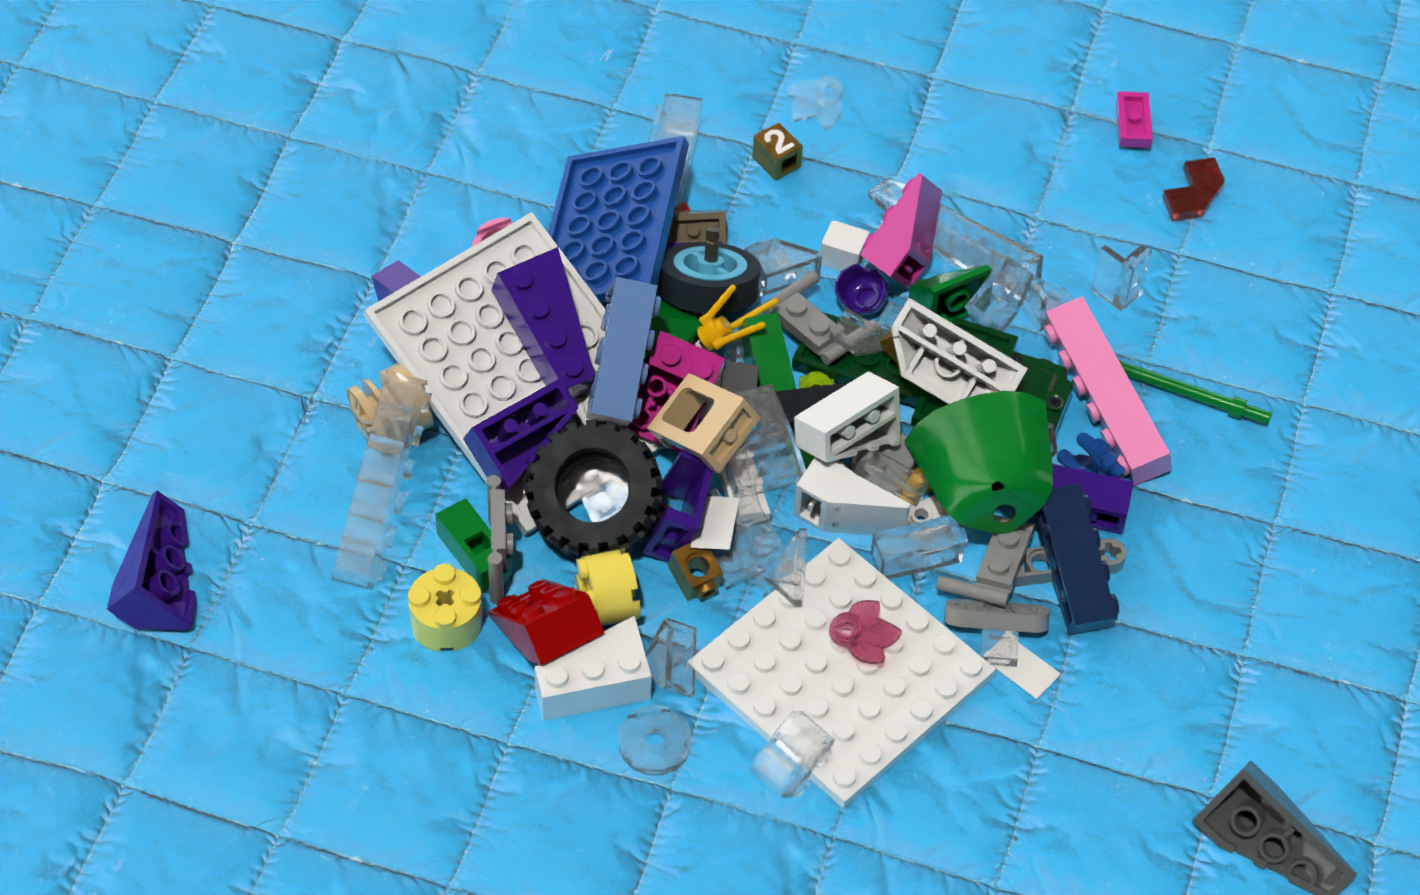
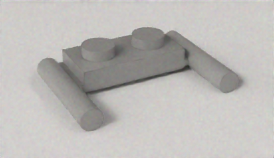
[762,271,879,365]
[486,475,514,604]
[936,514,1035,607]

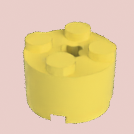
[575,548,641,627]
[408,563,482,651]

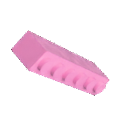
[1044,296,1172,486]

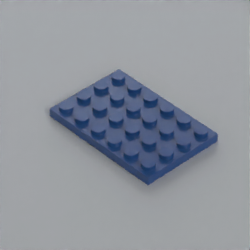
[548,136,689,303]

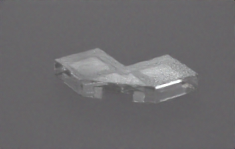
[828,300,902,356]

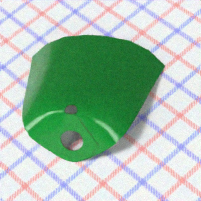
[904,391,1053,534]

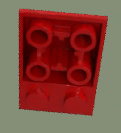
[487,579,604,666]

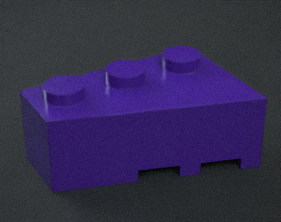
[463,378,578,493]

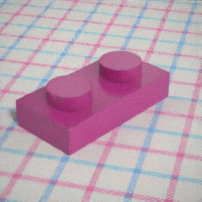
[1116,91,1153,148]

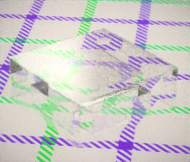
[981,629,1019,667]

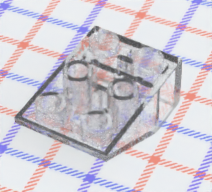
[704,384,806,499]

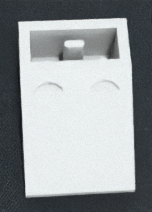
[793,457,911,538]

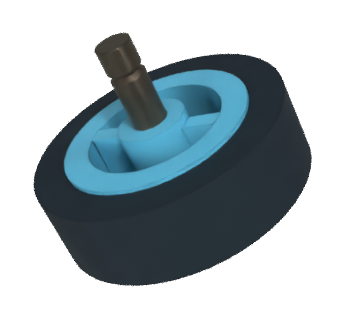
[658,226,761,314]

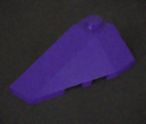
[107,490,196,630]

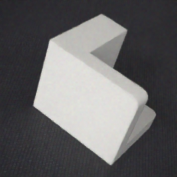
[819,221,870,271]

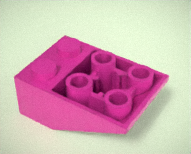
[860,173,942,289]
[620,330,725,453]

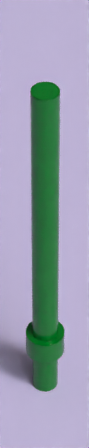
[1119,360,1273,425]

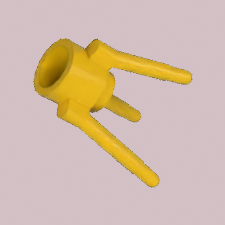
[697,284,779,350]

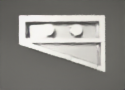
[794,371,901,463]
[535,615,652,721]

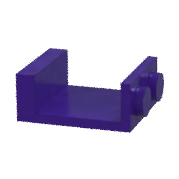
[642,450,713,563]

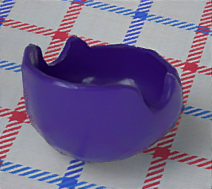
[835,264,888,316]

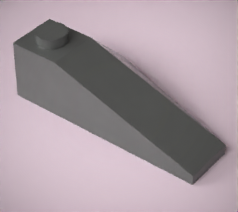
[1192,760,1358,895]

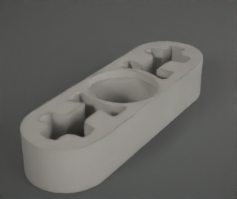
[944,599,1050,633]

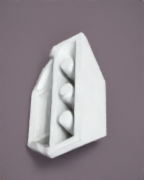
[891,298,1028,404]

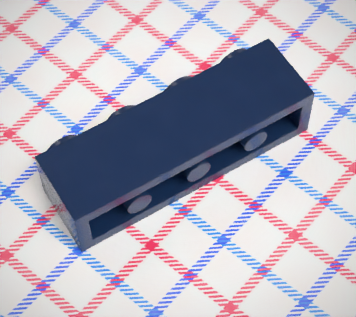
[1035,483,1119,636]

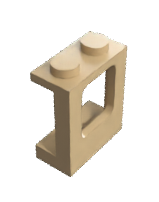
[647,373,761,473]

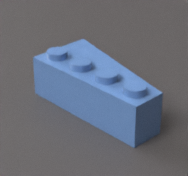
[586,277,661,427]

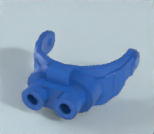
[1057,432,1125,477]

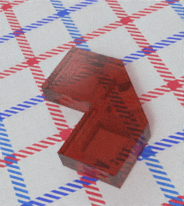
[1162,157,1225,221]

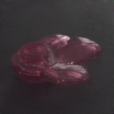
[829,600,902,664]

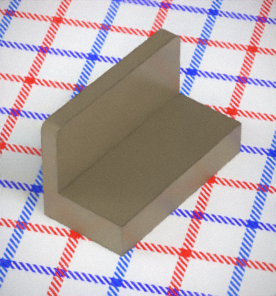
[667,209,727,244]

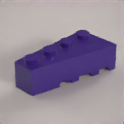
[491,247,595,399]

